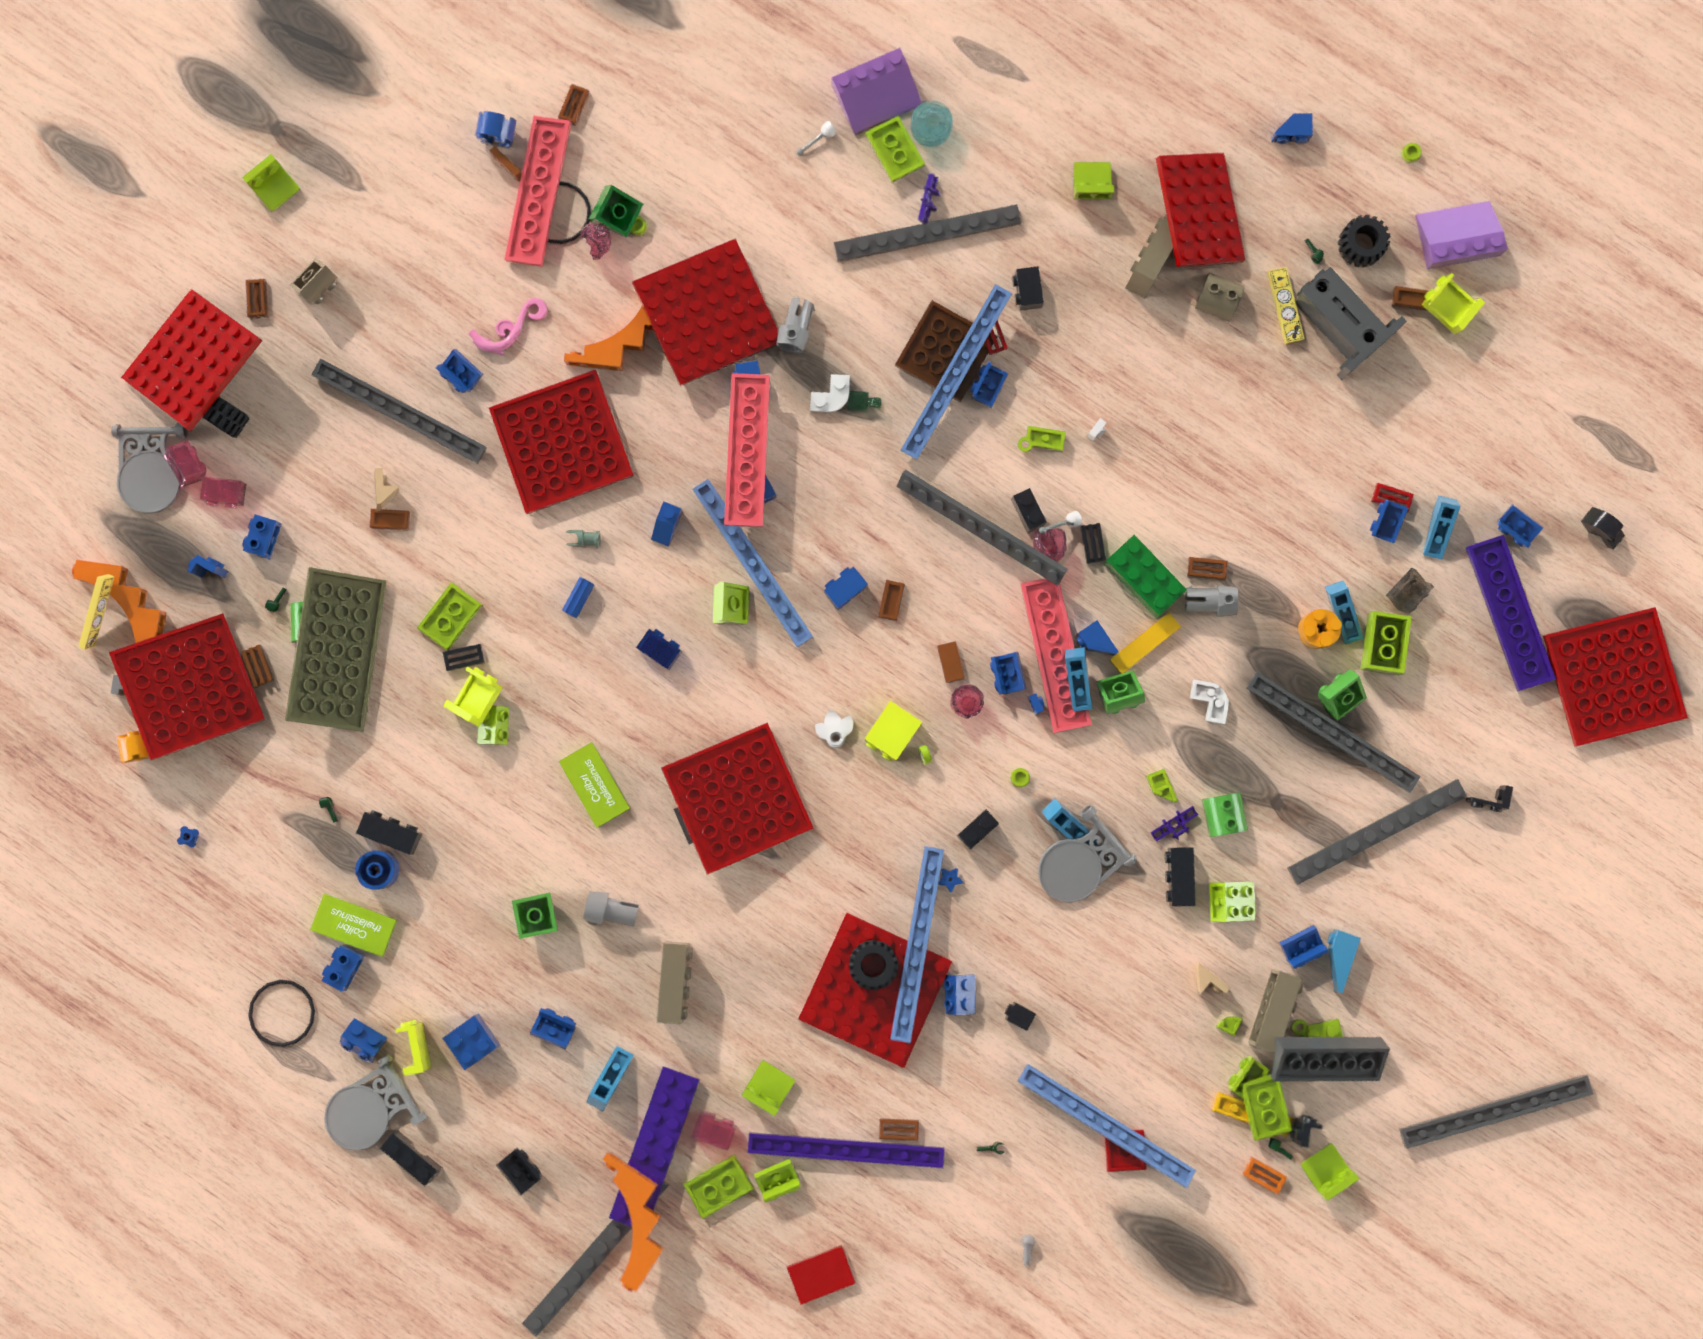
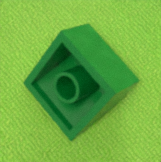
[589,185,644,238]

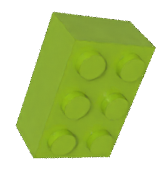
[1360,611,1412,676]

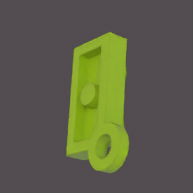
[1018,426,1066,452]
[1292,1019,1343,1037]

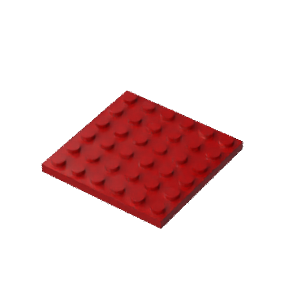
[632,238,778,386]
[121,289,263,432]
[488,369,634,514]
[1543,607,1688,747]
[109,613,265,761]
[661,722,814,875]
[798,912,952,1068]

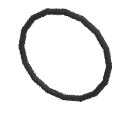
[548,182,591,244]
[248,980,315,1047]

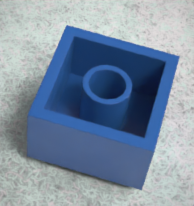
[442,1013,500,1071]

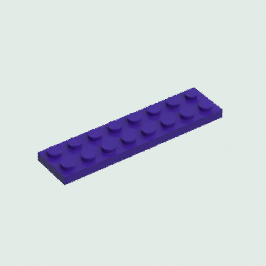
[1466,535,1556,692]
[609,1066,700,1227]

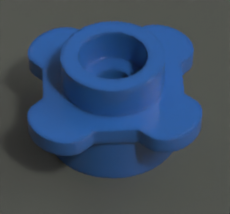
[177,826,199,848]

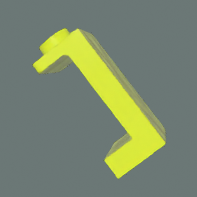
[1421,273,1485,335]
[443,667,503,727]
[864,701,922,762]
[395,1020,432,1076]

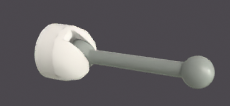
[796,121,837,156]
[1039,511,1082,534]

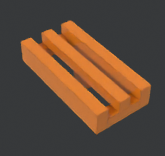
[1242,1156,1287,1194]

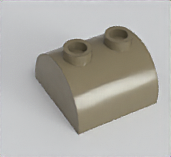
[290,258,338,305]
[1195,273,1245,322]

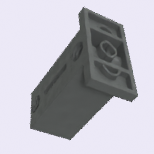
[1295,267,1407,380]

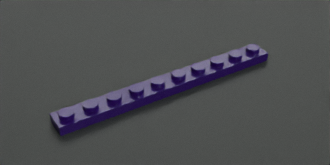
[748,1132,945,1168]

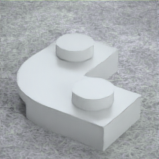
[810,374,850,413]
[1189,680,1229,725]

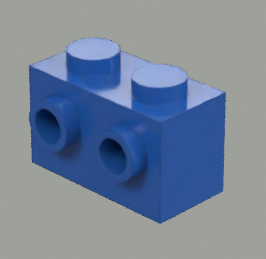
[242,514,282,560]
[321,945,365,992]

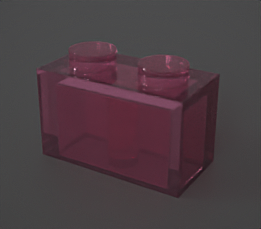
[163,440,206,488]
[200,477,247,509]
[691,1111,737,1151]

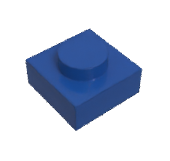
[1028,693,1045,715]

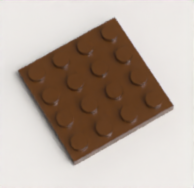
[895,300,998,403]

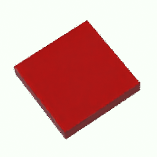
[1105,1129,1147,1172]

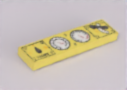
[1267,267,1304,345]
[78,574,114,650]

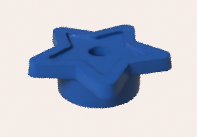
[938,868,963,892]

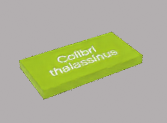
[559,742,631,828]
[310,893,397,957]

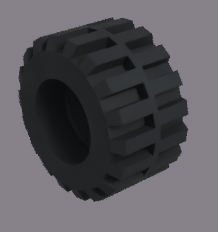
[1338,215,1391,267]
[203,396,250,438]
[849,940,898,990]

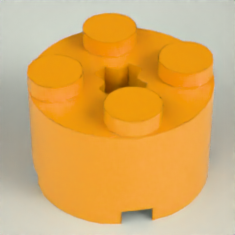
[1298,609,1342,649]
[117,731,149,763]

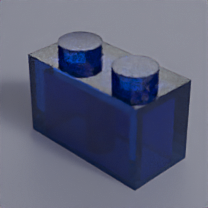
[636,629,682,671]

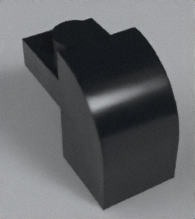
[1581,507,1625,550]

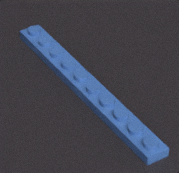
[901,284,1012,460]
[693,479,813,648]
[890,846,944,1043]
[1017,1064,1196,1188]

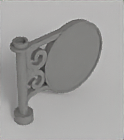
[111,423,188,513]
[1038,804,1137,903]
[325,1055,427,1150]

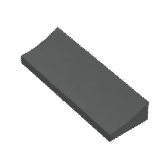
[1271,1037,1390,1082]

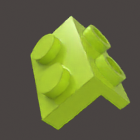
[477,706,509,745]
[1228,1056,1270,1098]
[754,1159,801,1203]

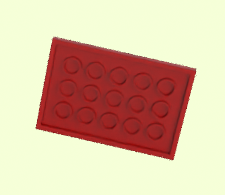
[1155,153,1246,268]

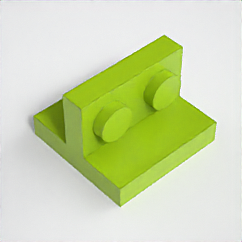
[713,582,749,625]

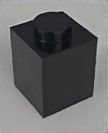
[1004,1001,1036,1031]

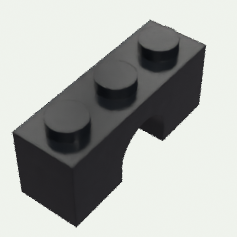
[380,1130,442,1186]

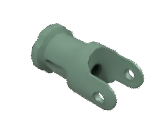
[566,530,601,548]

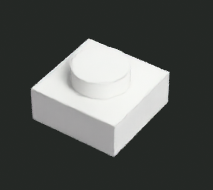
[1087,418,1106,441]

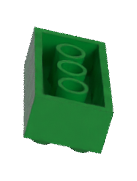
[1104,535,1187,618]

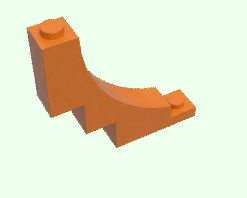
[564,306,653,371]
[72,560,167,643]
[602,1152,665,1292]

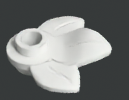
[815,710,853,748]

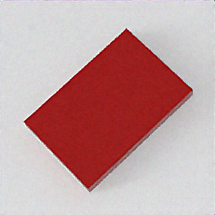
[787,1245,856,1305]

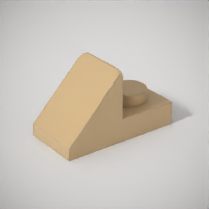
[374,468,399,511]
[1194,962,1231,994]

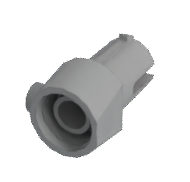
[776,298,815,354]
[1185,585,1238,617]
[583,891,639,927]

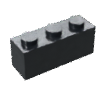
[356,810,422,855]
[1165,847,1196,906]

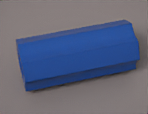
[562,577,595,618]

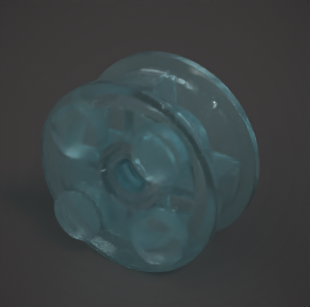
[910,100,953,147]

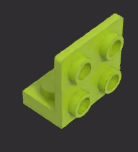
[242,154,300,212]
[1073,162,1114,200]
[1209,882,1256,922]
[741,1060,795,1116]
[1300,1143,1359,1201]

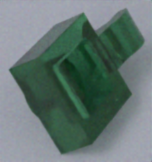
[848,391,881,412]

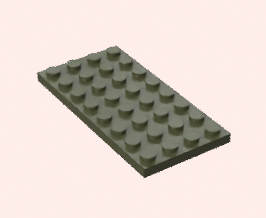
[285,567,386,732]

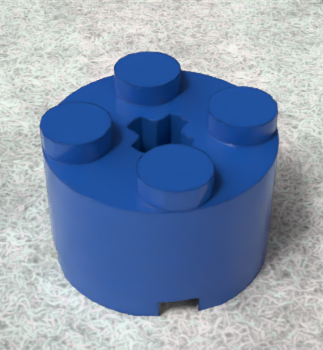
[475,111,517,148]
[355,851,399,890]

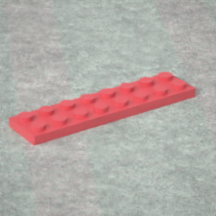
[505,116,571,267]
[724,373,770,527]
[1020,578,1092,733]

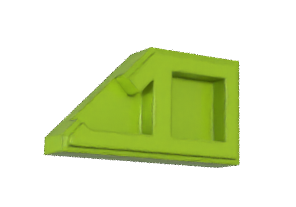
[1146,769,1178,803]

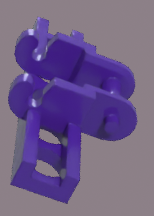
[918,174,941,224]
[1150,806,1199,841]

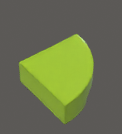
[1216,1016,1243,1036]

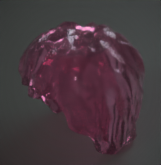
[580,222,612,260]
[1033,528,1067,562]
[950,684,984,719]

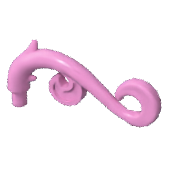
[468,298,548,355]

